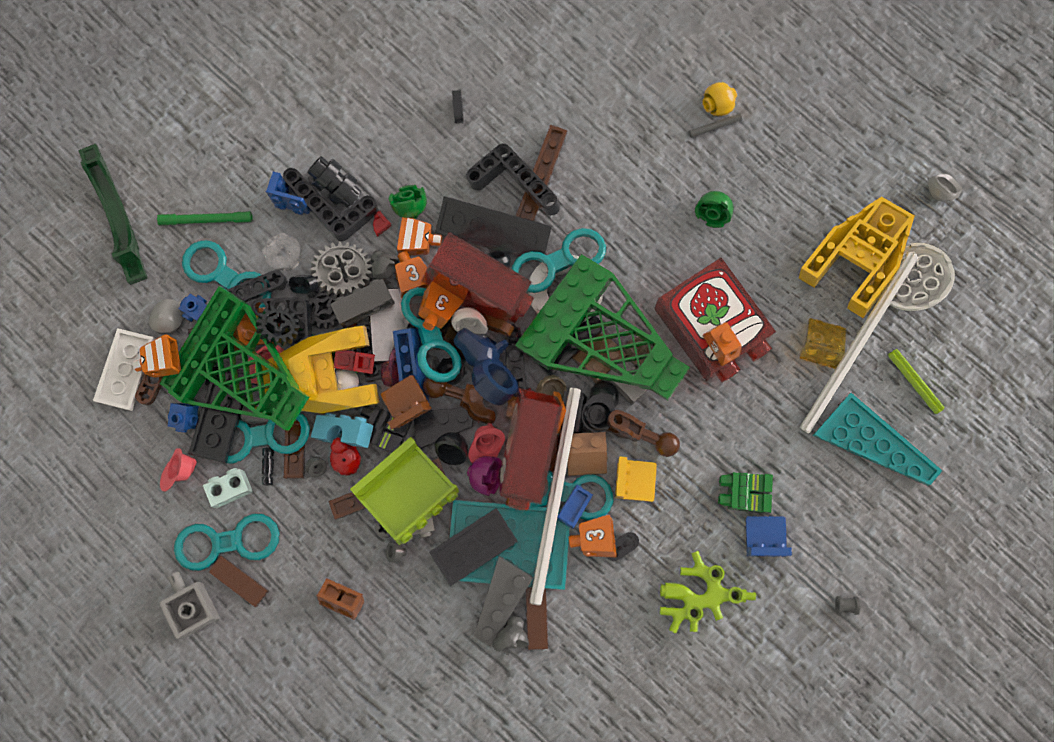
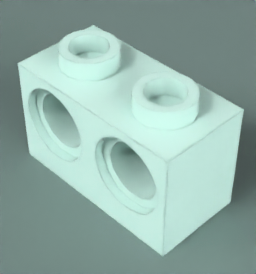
[203,468,253,509]

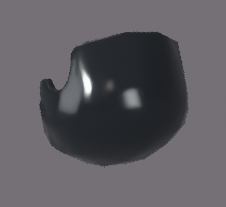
[436,357,465,385]
[589,381,619,407]

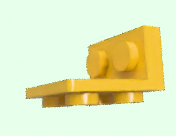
[615,456,657,502]

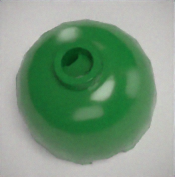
[389,185,427,219]
[695,191,734,228]

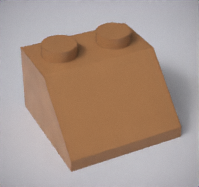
[572,333,626,383]
[567,432,607,476]

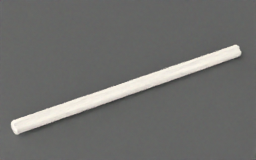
[800,252,918,433]
[530,388,581,605]

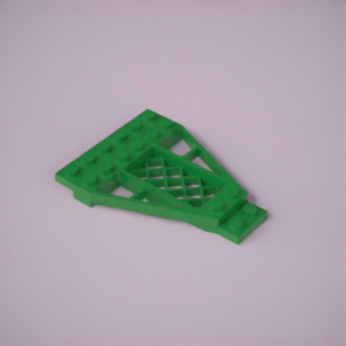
[515,254,690,401]
[160,286,310,431]

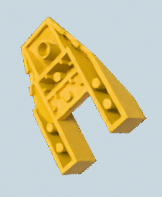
[799,197,914,319]
[255,326,380,414]

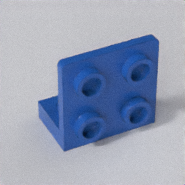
[266,171,310,215]
[745,516,792,557]

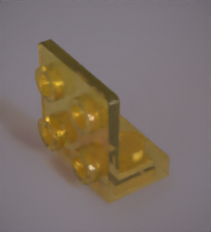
[799,318,846,369]

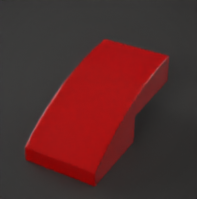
[334,350,375,374]

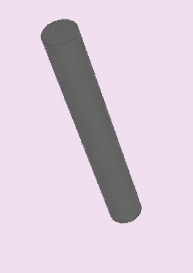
[689,114,742,138]

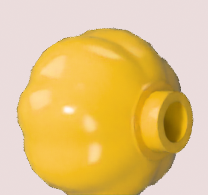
[702,82,737,117]

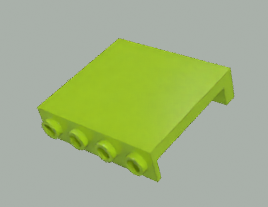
[350,437,459,545]

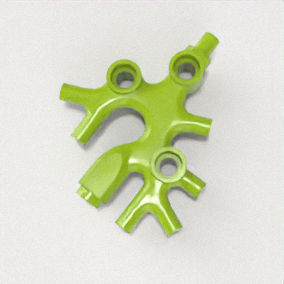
[659,551,756,634]

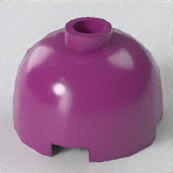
[467,456,502,496]

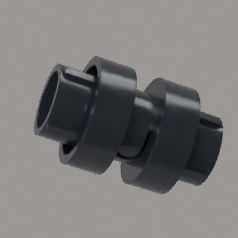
[307,156,362,208]

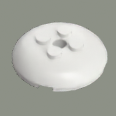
[880,243,955,311]

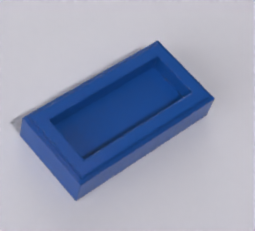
[557,484,593,529]

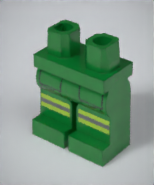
[718,472,773,514]

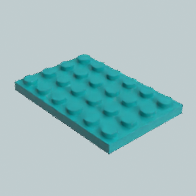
[450,500,570,590]

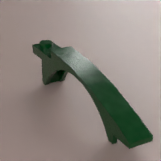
[78,143,148,285]

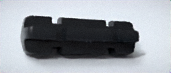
[262,447,274,486]

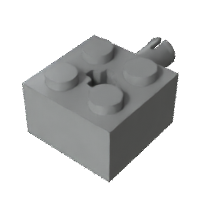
[159,572,220,639]

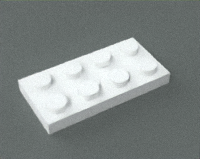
[93,328,155,411]

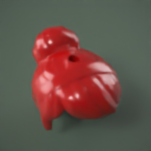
[330,437,361,476]

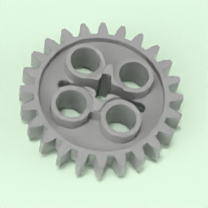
[310,241,372,298]

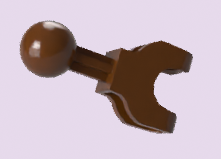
[423,377,496,424]
[606,410,680,457]

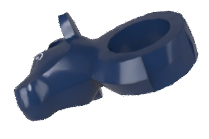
[454,328,518,406]

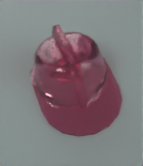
[380,348,400,388]

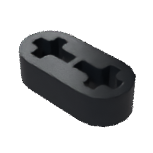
[452,90,464,124]
[289,275,318,294]
[606,532,639,561]

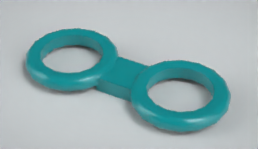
[511,228,606,293]
[182,240,272,308]
[401,287,462,382]
[227,412,310,464]
[510,463,613,521]
[174,514,280,571]

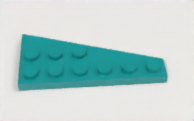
[812,393,943,486]

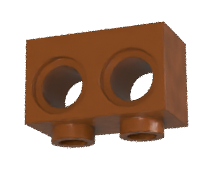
[317,578,364,620]

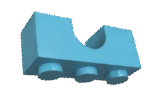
[311,413,374,448]

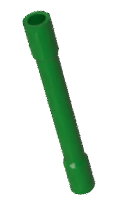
[157,211,253,226]

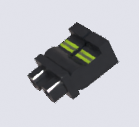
[360,406,412,453]

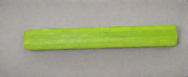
[888,349,944,414]

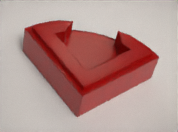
[373,210,392,237]

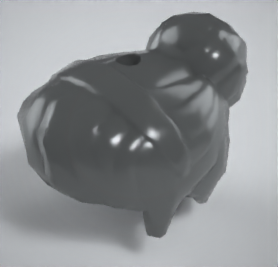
[371,250,400,284]
[492,616,529,655]

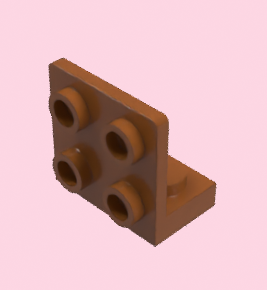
[381,375,432,429]

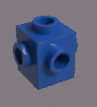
[178,294,207,323]
[168,403,199,432]

